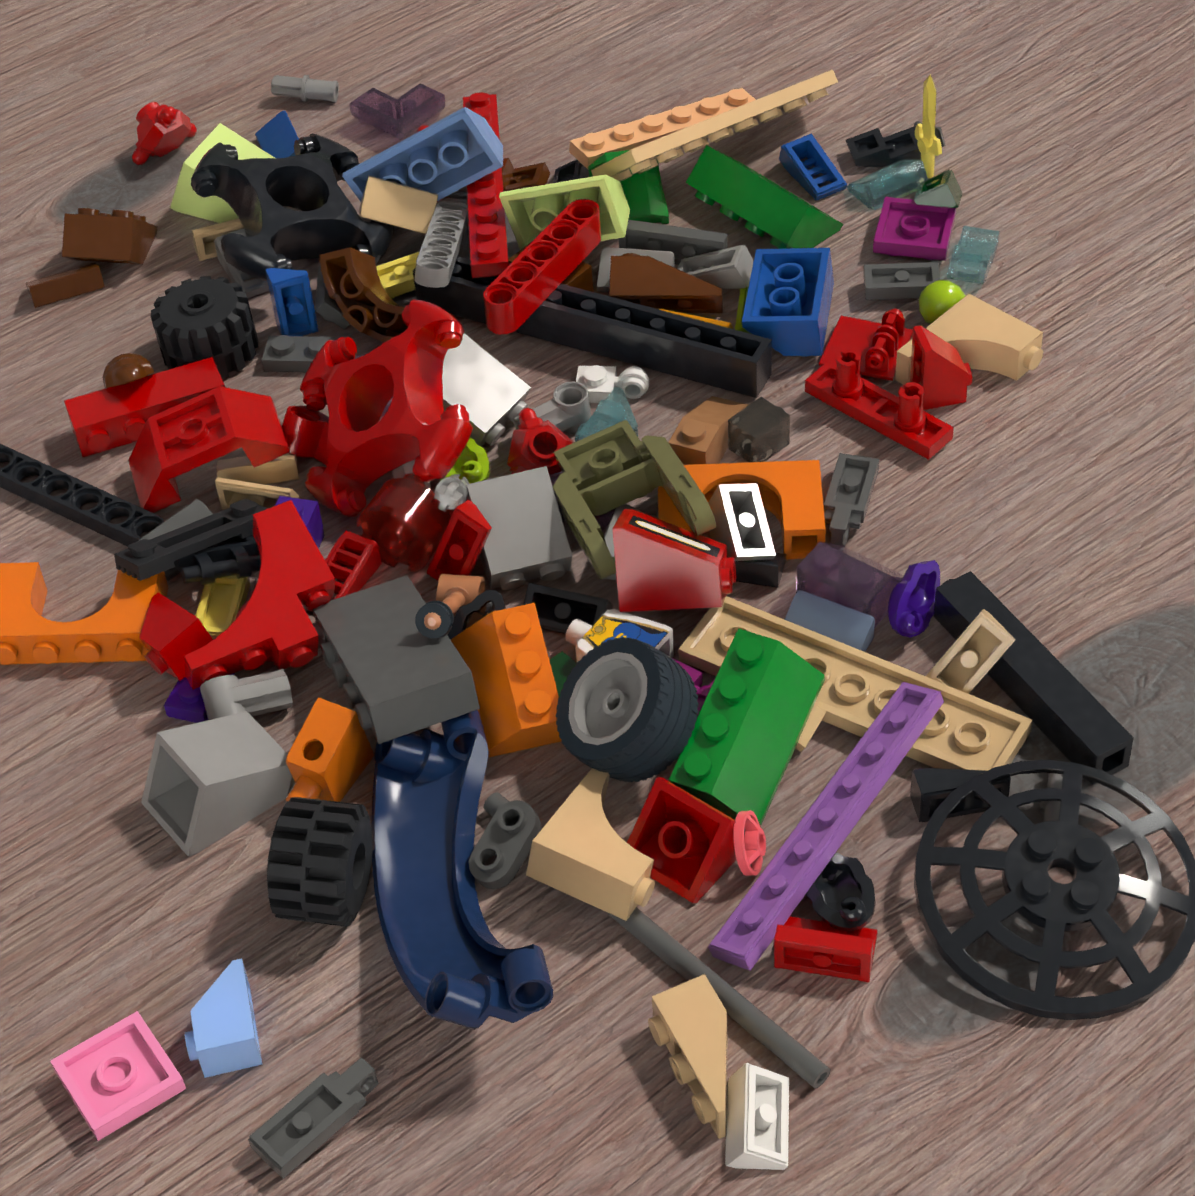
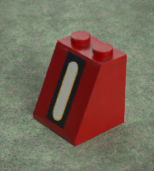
[612,509,736,612]

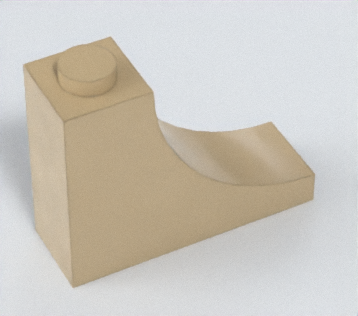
[895,294,1043,385]
[526,768,655,921]

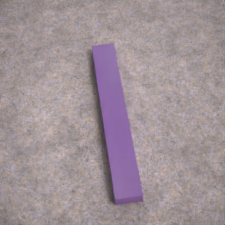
[708,682,944,971]

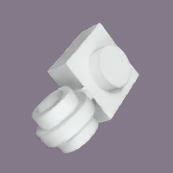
[576,365,649,404]

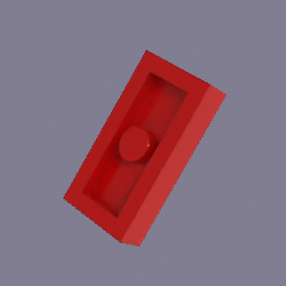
[774,916,878,982]

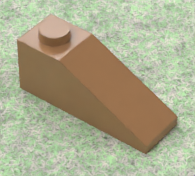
[668,396,748,465]

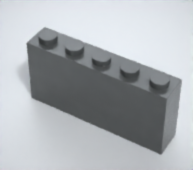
[313,575,480,744]

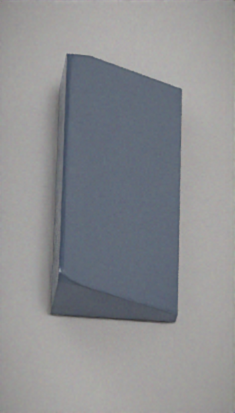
[784,590,875,652]

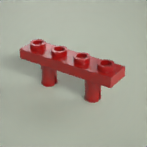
[805,349,954,460]

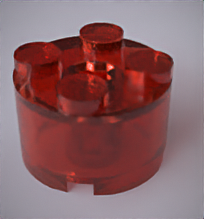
[357,473,454,572]

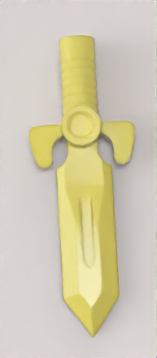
[914,74,942,178]

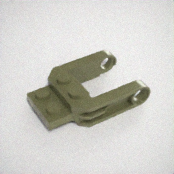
[553,420,716,580]

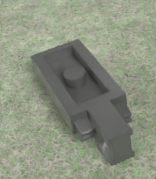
[824,453,880,548]
[248,1057,379,1179]

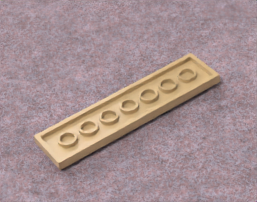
[591,70,838,182]
[678,596,1033,771]

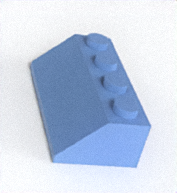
[342,107,503,202]

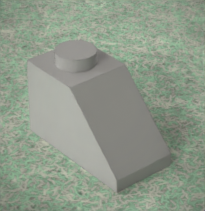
[708,483,776,561]

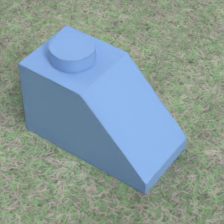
[185,958,263,1078]

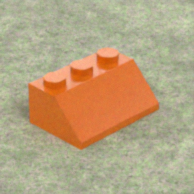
[451,603,562,758]

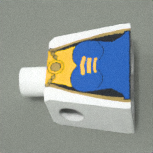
[565,609,674,662]

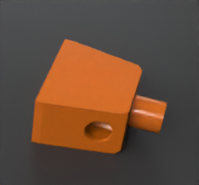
[285,697,374,802]

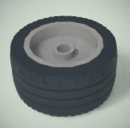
[556,637,699,782]

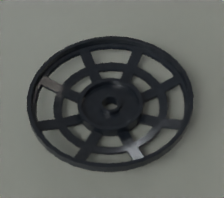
[914,760,1195,1020]

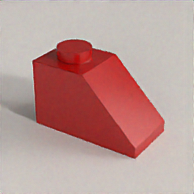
[910,325,972,410]
[139,592,213,681]

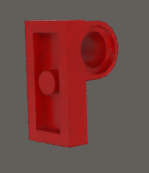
[282,405,329,466]

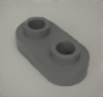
[469,800,541,889]

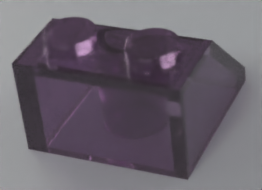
[796,542,903,628]

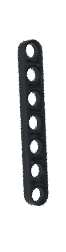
[0,444,165,547]

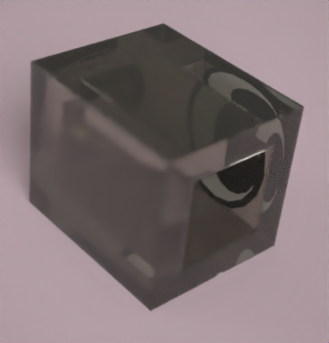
[728,397,790,462]

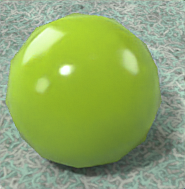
[918,280,965,324]

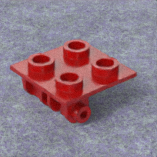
[819,309,913,381]

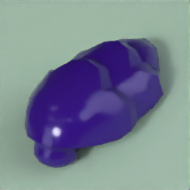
[888,560,940,637]

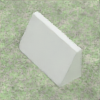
[725,1063,789,1170]

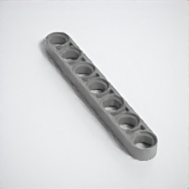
[415,190,469,288]

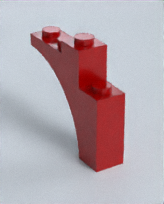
[184,500,335,690]

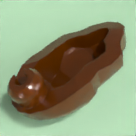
[102,353,155,388]

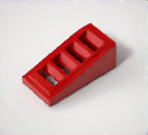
[325,531,382,599]

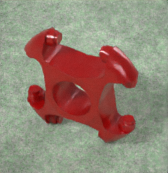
[300,299,473,517]

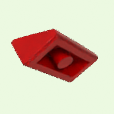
[426,500,492,581]

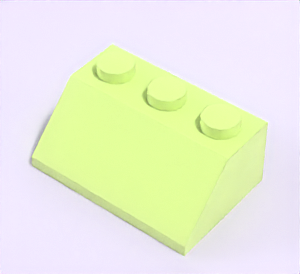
[499,175,630,250]

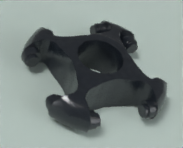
[191,133,394,282]

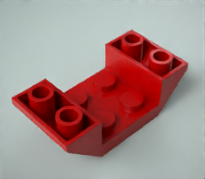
[128,386,290,513]

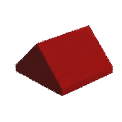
[627,777,736,903]

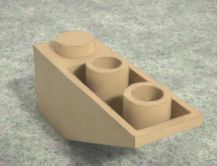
[648,974,728,1139]

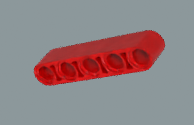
[483,199,601,335]

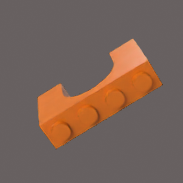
[658,460,826,559]
[0,562,168,665]

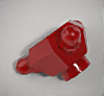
[132,102,197,165]
[507,408,574,483]

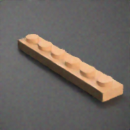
[569,88,756,169]

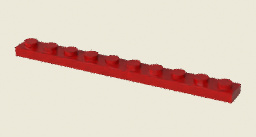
[463,92,509,278]

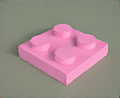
[50,1011,186,1141]

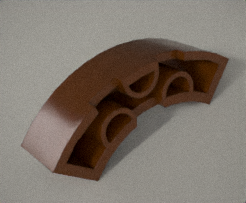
[319,247,408,343]

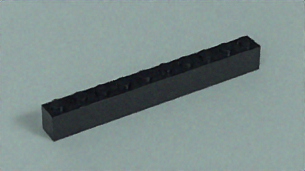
[413,256,772,398]

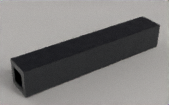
[934,571,1134,785]

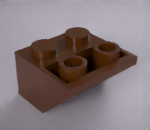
[62,208,158,265]

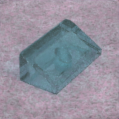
[847,160,928,210]

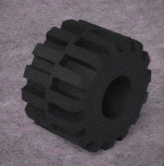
[151,276,259,379]
[267,797,373,927]

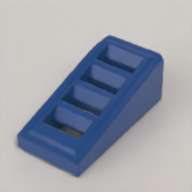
[779,133,847,201]

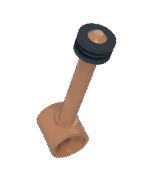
[415,574,486,638]

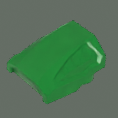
[588,150,669,224]

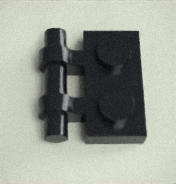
[174,535,261,585]

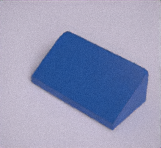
[255,110,299,158]
[265,268,319,336]

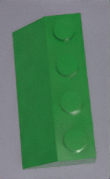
[685,145,844,249]
[669,628,825,828]

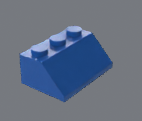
[742,248,834,357]

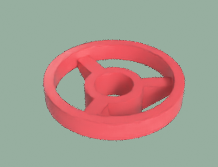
[734,810,766,876]

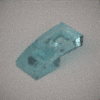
[947,226,1000,284]

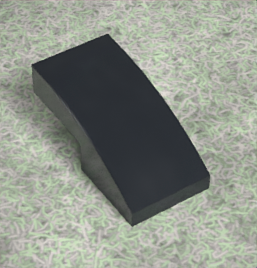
[846,127,921,167]

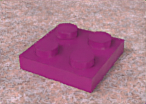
[873,197,956,261]

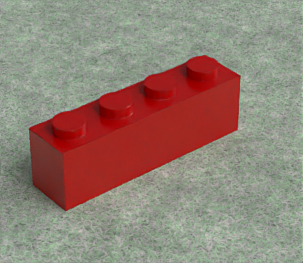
[64,357,225,457]

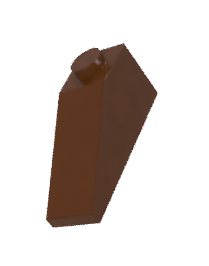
[609,253,723,313]

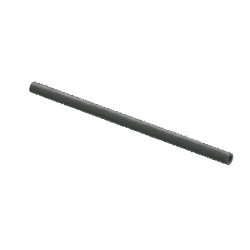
[484,792,831,1088]

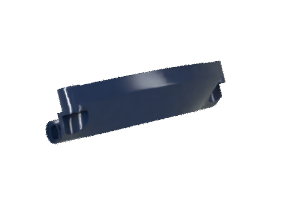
[371,710,553,1029]

